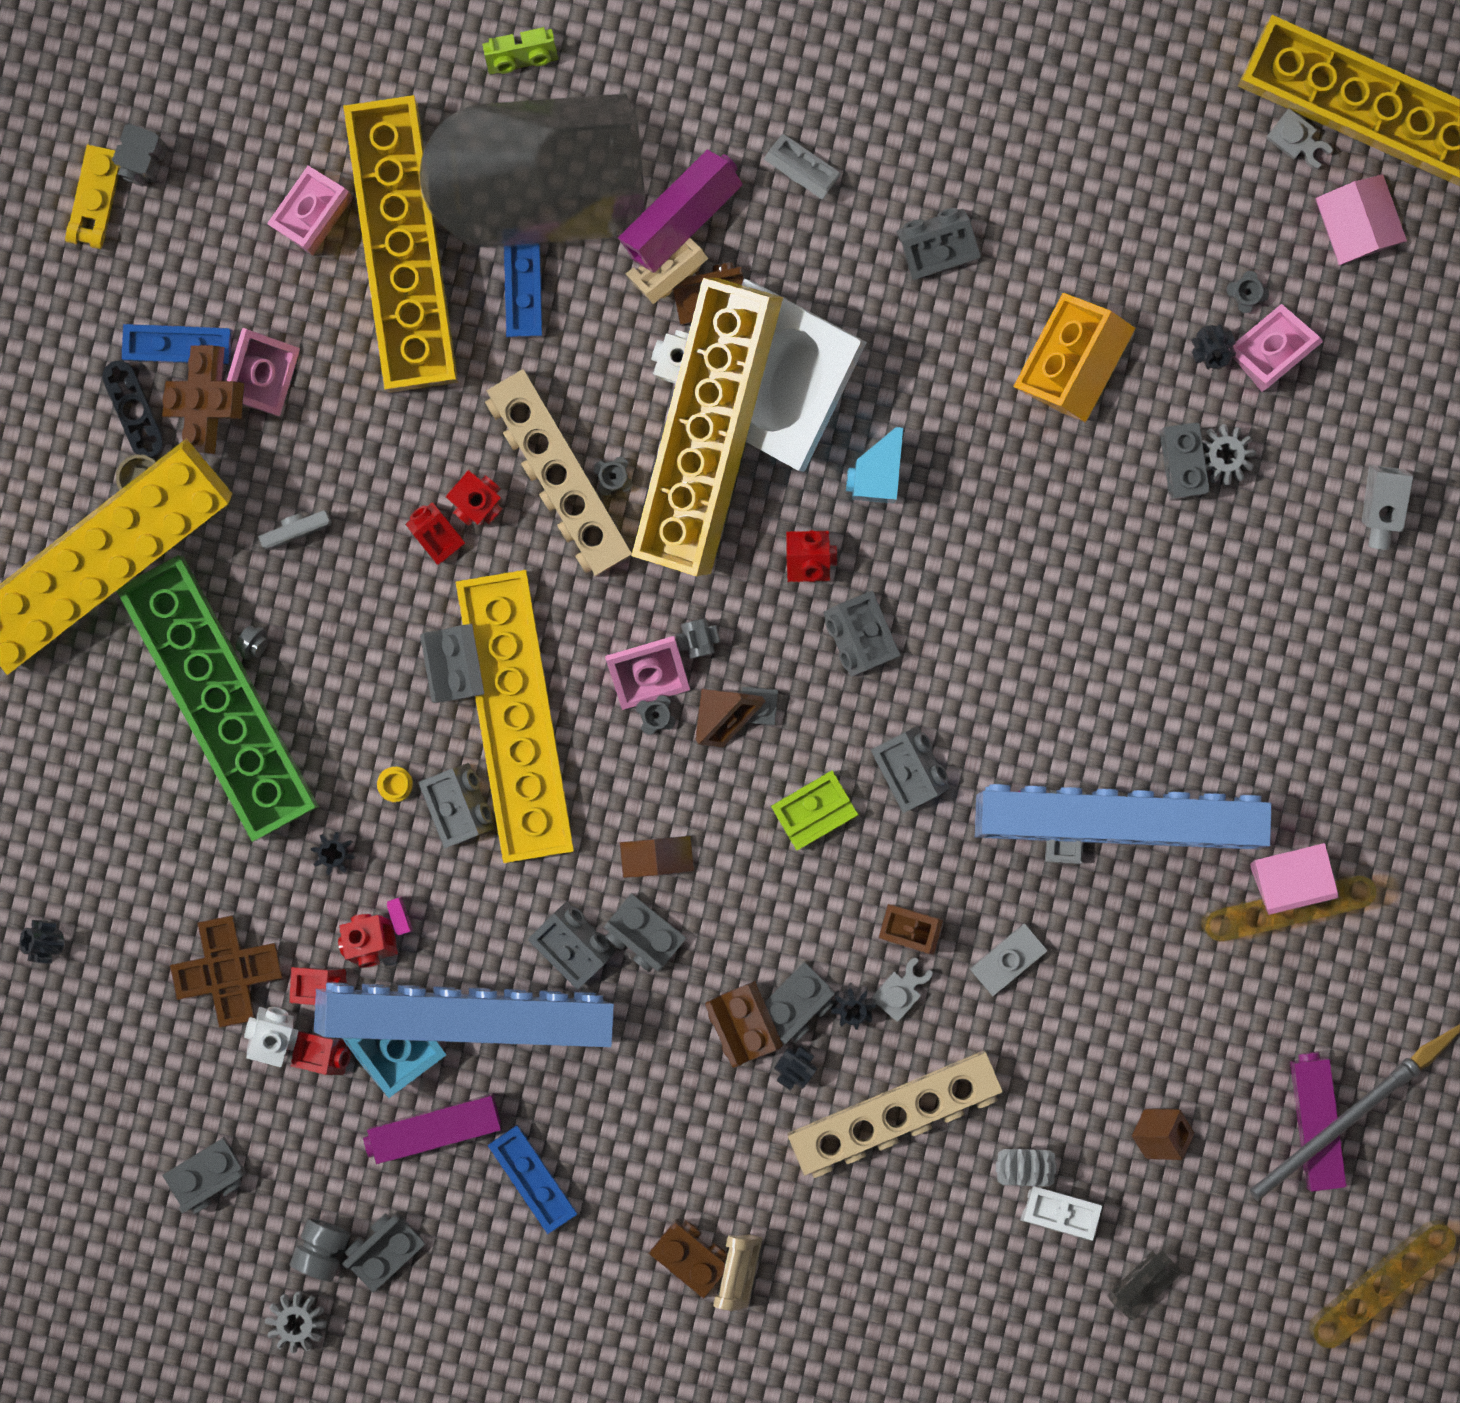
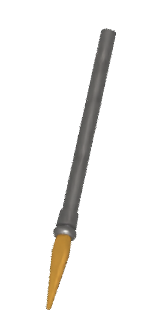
[1249,1024,1460,1201]

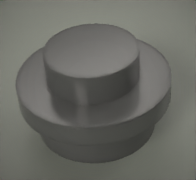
[236,625,268,660]

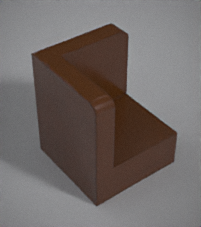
[1132,1109,1195,1160]

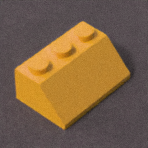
[1013,293,1136,423]

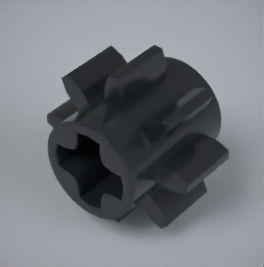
[1191,324,1236,369]
[311,831,356,875]
[19,920,64,964]
[831,982,876,1030]
[773,1046,818,1091]

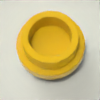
[377,767,413,802]

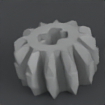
[1202,424,1256,486]
[996,1149,1057,1186]
[265,1291,327,1353]

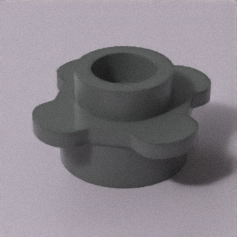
[1226,271,1269,313]
[593,457,633,496]
[636,695,676,735]

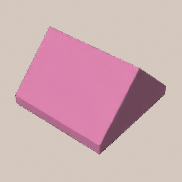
[267,166,353,256]
[1315,174,1407,265]
[1232,304,1323,392]
[227,328,300,416]
[605,636,690,710]
[1250,843,1338,915]

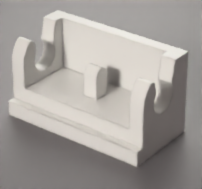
[1020,1186,1102,1241]

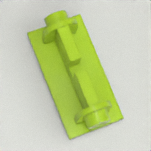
[482,27,559,75]

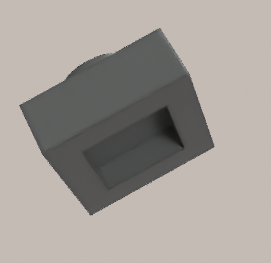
[742,687,778,725]

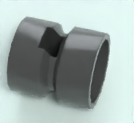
[289,1217,351,1282]

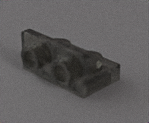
[1107,1245,1182,1320]

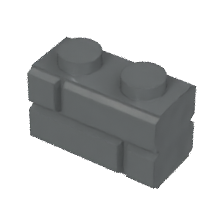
[112,123,168,187]

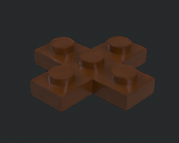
[162,345,244,454]
[170,915,283,1028]

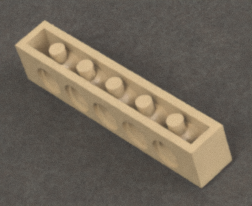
[485,369,632,577]
[787,1050,1002,1178]

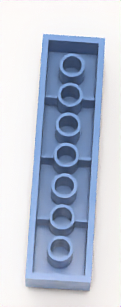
[975,784,1271,850]
[314,982,614,1047]

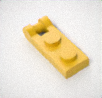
[65,144,119,250]

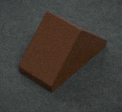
[695,689,766,748]
[620,835,694,878]
[879,904,943,955]

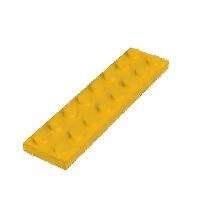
[456,570,574,863]

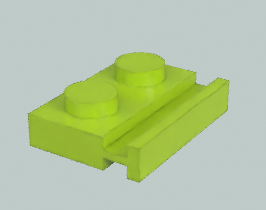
[771,770,858,851]

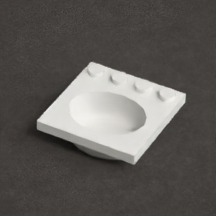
[742,279,867,472]

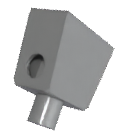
[1362,465,1413,550]

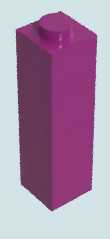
[618,149,743,273]
[1290,1051,1346,1192]
[363,1093,503,1164]

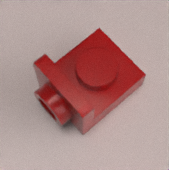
[405,503,465,565]
[289,967,347,1005]
[290,1031,351,1075]

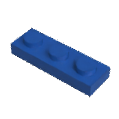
[503,229,542,338]
[122,324,232,365]
[487,1124,578,1234]

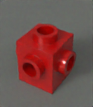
[446,470,503,526]
[786,530,837,582]
[338,914,398,968]

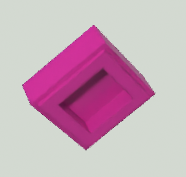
[386,896,413,935]

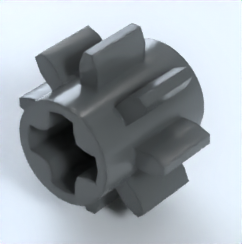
[676,618,720,659]

